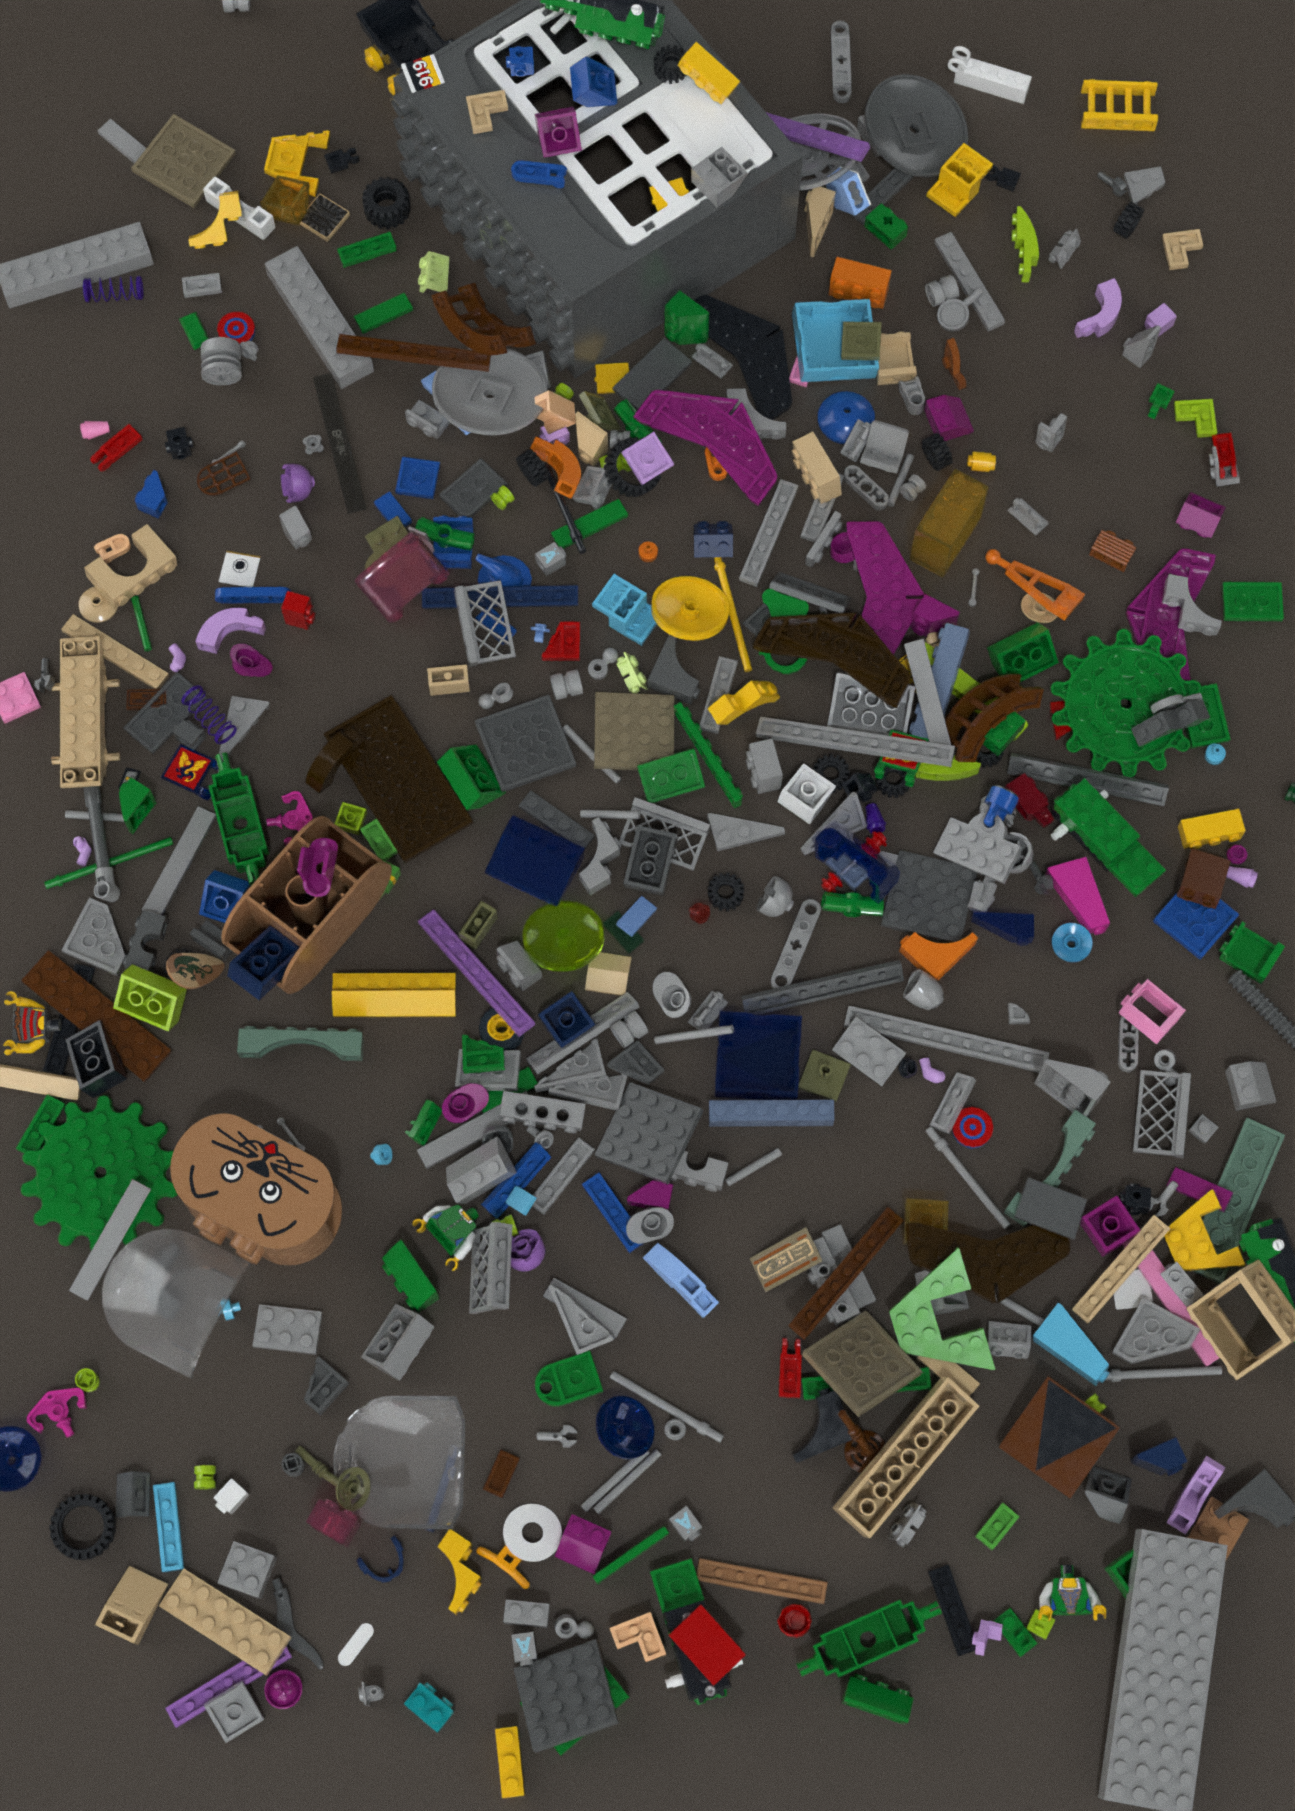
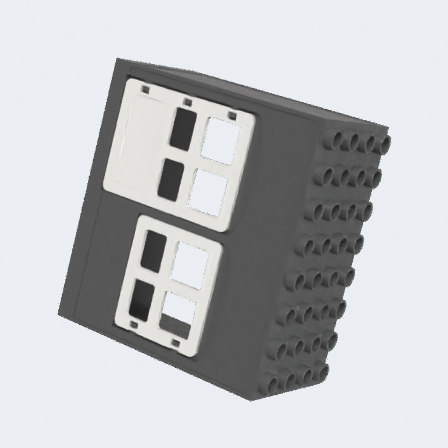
[390,0,803,379]

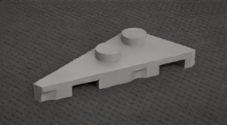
[219,696,270,762]
[801,792,867,855]
[707,813,785,851]
[535,1039,606,1093]
[549,1073,628,1110]
[548,1283,615,1355]

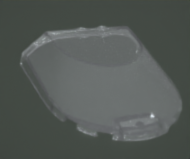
[102,1229,251,1379]
[333,1396,465,1529]

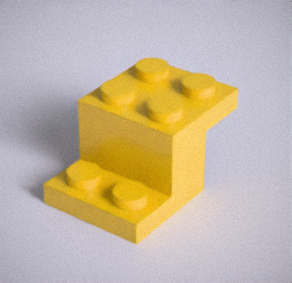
[926,143,993,217]

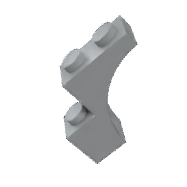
[726,388,786,440]
[1162,574,1222,636]
[579,817,621,896]

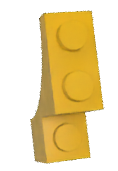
[188,191,242,249]
[708,680,780,725]
[437,1529,482,1615]

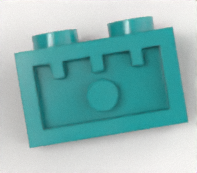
[404,1682,454,1733]

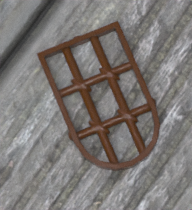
[197,452,251,496]

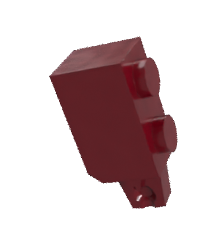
[1005,773,1054,828]

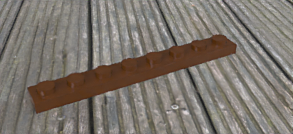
[336,334,491,372]
[788,1207,904,1340]

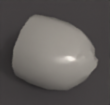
[903,969,944,1010]

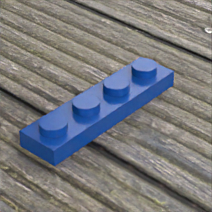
[481,1142,551,1219]
[582,1173,644,1253]

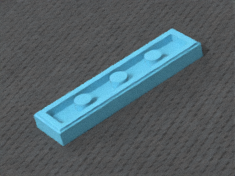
[153,1482,185,1573]

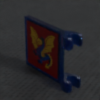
[161,744,219,800]

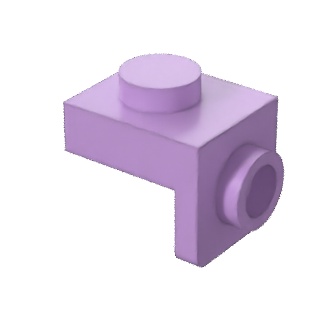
[539,426,570,445]
[972,1620,1003,1656]

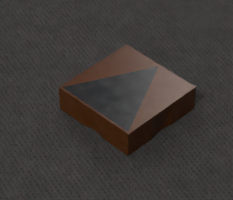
[999,1375,1120,1499]

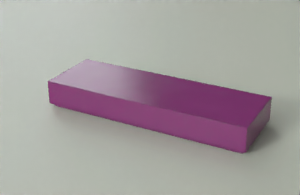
[1167,1167,1233,1212]

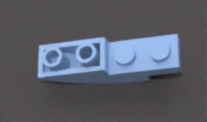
[643,1243,719,1318]

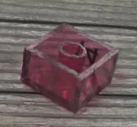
[306,1498,361,1548]

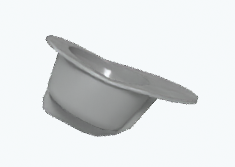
[652,972,692,1018]
[626,1207,674,1244]

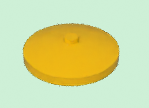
[651,576,730,641]

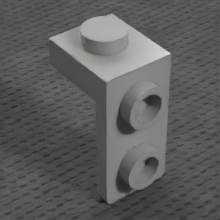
[1209,446,1240,487]

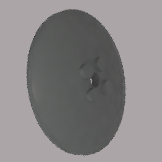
[865,74,968,177]

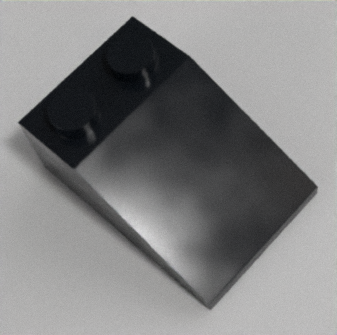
[65,1020,128,1098]

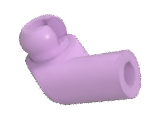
[919,1058,945,1083]

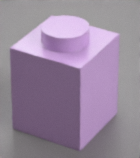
[1144,303,1177,337]

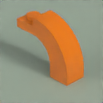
[530,436,581,499]

